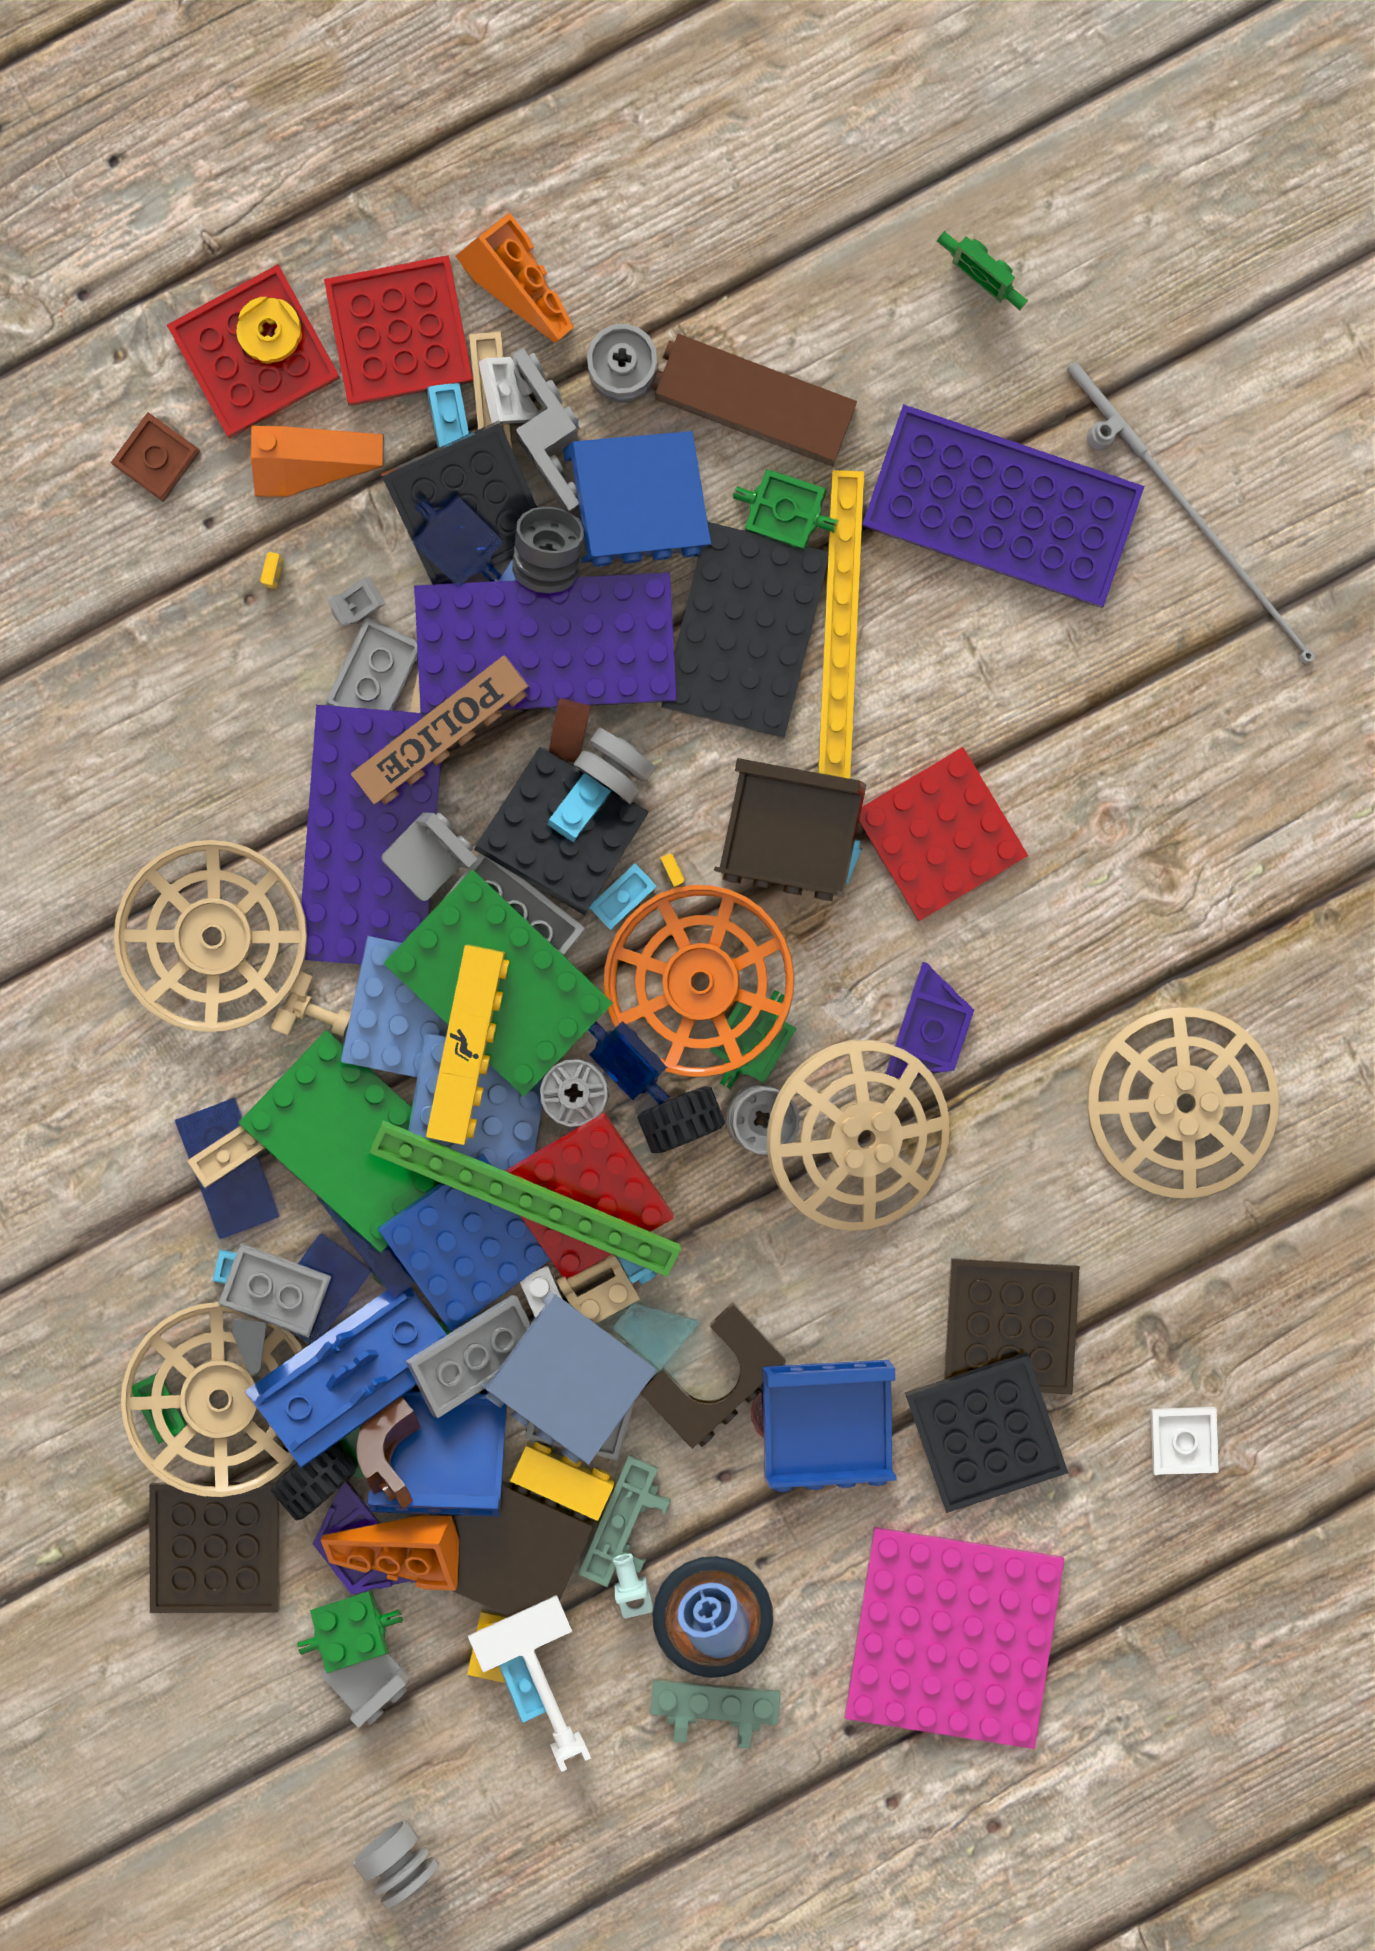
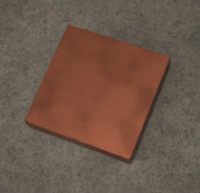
[110,412,200,502]

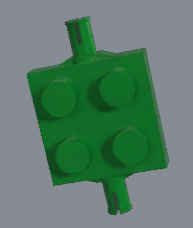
[936,231,1028,311]
[733,469,839,551]
[709,989,797,1090]
[297,1591,403,1673]

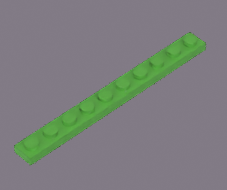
[369,1120,681,1277]

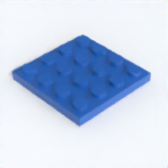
[377,1153,551,1331]

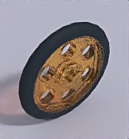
[652,1556,773,1678]

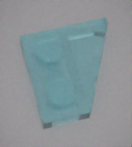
[611,1303,700,1370]

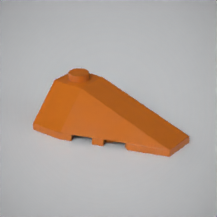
[455,212,574,343]
[251,426,384,497]
[321,1515,459,1591]

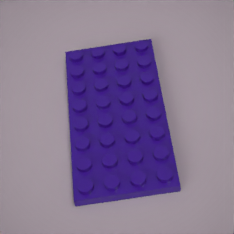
[862,404,1145,608]
[414,572,677,714]
[301,704,441,965]

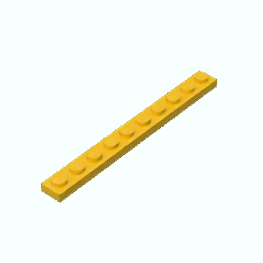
[818,470,864,779]

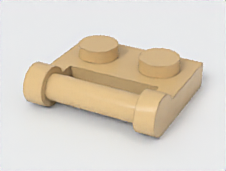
[557,1254,640,1324]

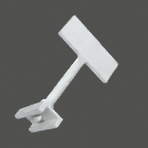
[468,1595,591,1772]

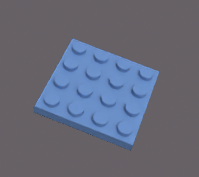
[340,936,449,1077]
[408,1033,548,1171]

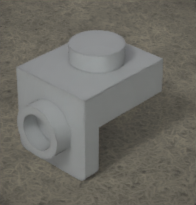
[328,577,386,626]

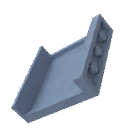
[482,1292,657,1465]

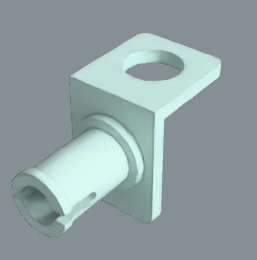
[613,1554,653,1619]

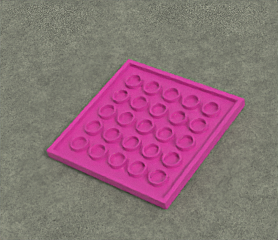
[844,1527,1064,1749]

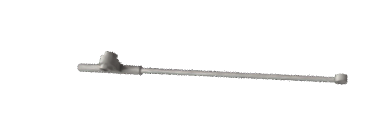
[1067,361,1314,664]

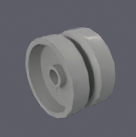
[587,323,658,403]
[574,727,656,805]

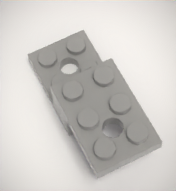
[512,348,581,517]

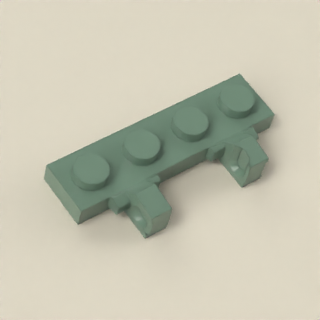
[578,1455,671,1587]
[650,1680,780,1749]

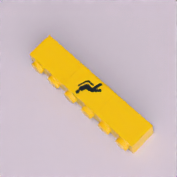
[426,944,510,1145]

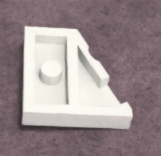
[479,357,544,424]

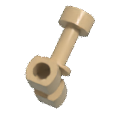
[270,972,351,1037]

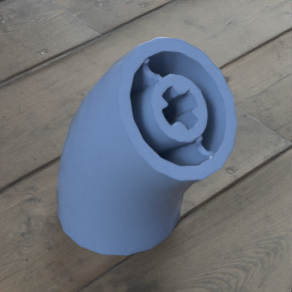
[677,1582,751,1659]

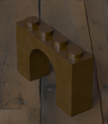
[640,1302,786,1449]

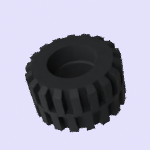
[637,1086,726,1154]
[270,1443,357,1521]

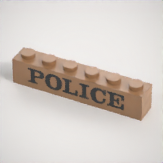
[351,655,530,805]

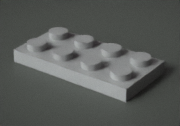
[405,1295,531,1418]

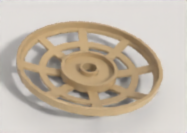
[114,840,308,1032]
[1087,1007,1279,1198]
[767,1039,950,1231]
[121,1302,303,1497]

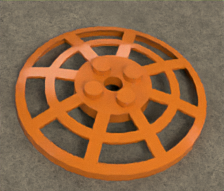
[604,885,795,1077]

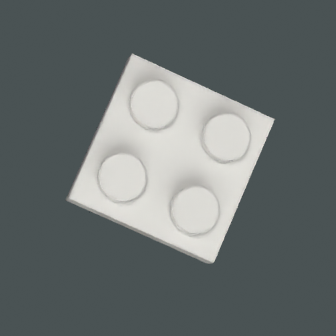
[1151,1407,1219,1475]

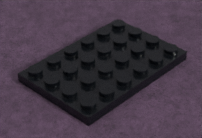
[661,522,828,738]

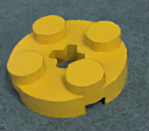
[236,297,302,364]

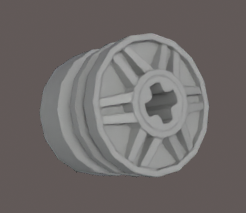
[540,1059,609,1127]
[725,1084,800,1155]
[352,1820,439,1909]

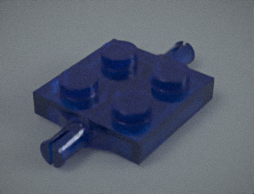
[412,495,504,587]
[588,1021,670,1105]

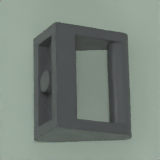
[232,1319,267,1376]

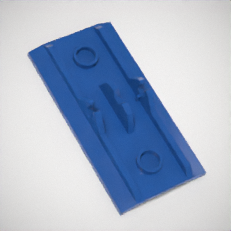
[245,1279,447,1469]

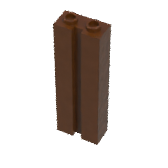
[652,334,857,467]

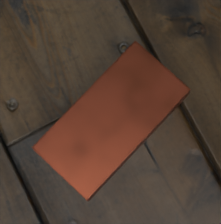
[548,698,591,762]

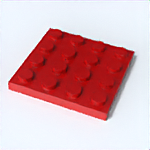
[324,255,474,406]
[167,264,340,439]
[859,747,1029,922]
[505,1112,674,1279]

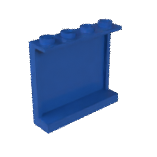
[563,431,711,567]
[762,1360,897,1492]
[367,1389,507,1517]

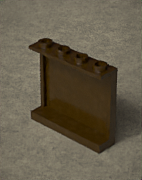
[714,758,867,902]
[451,1480,594,1617]

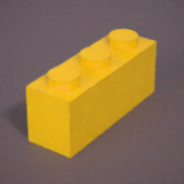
[510,1441,615,1521]

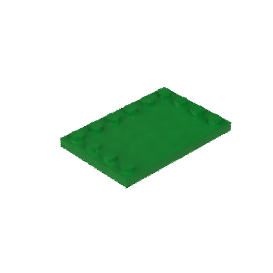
[384,869,613,1097]
[238,1030,441,1254]

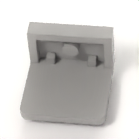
[381,812,477,901]
[321,1654,410,1728]

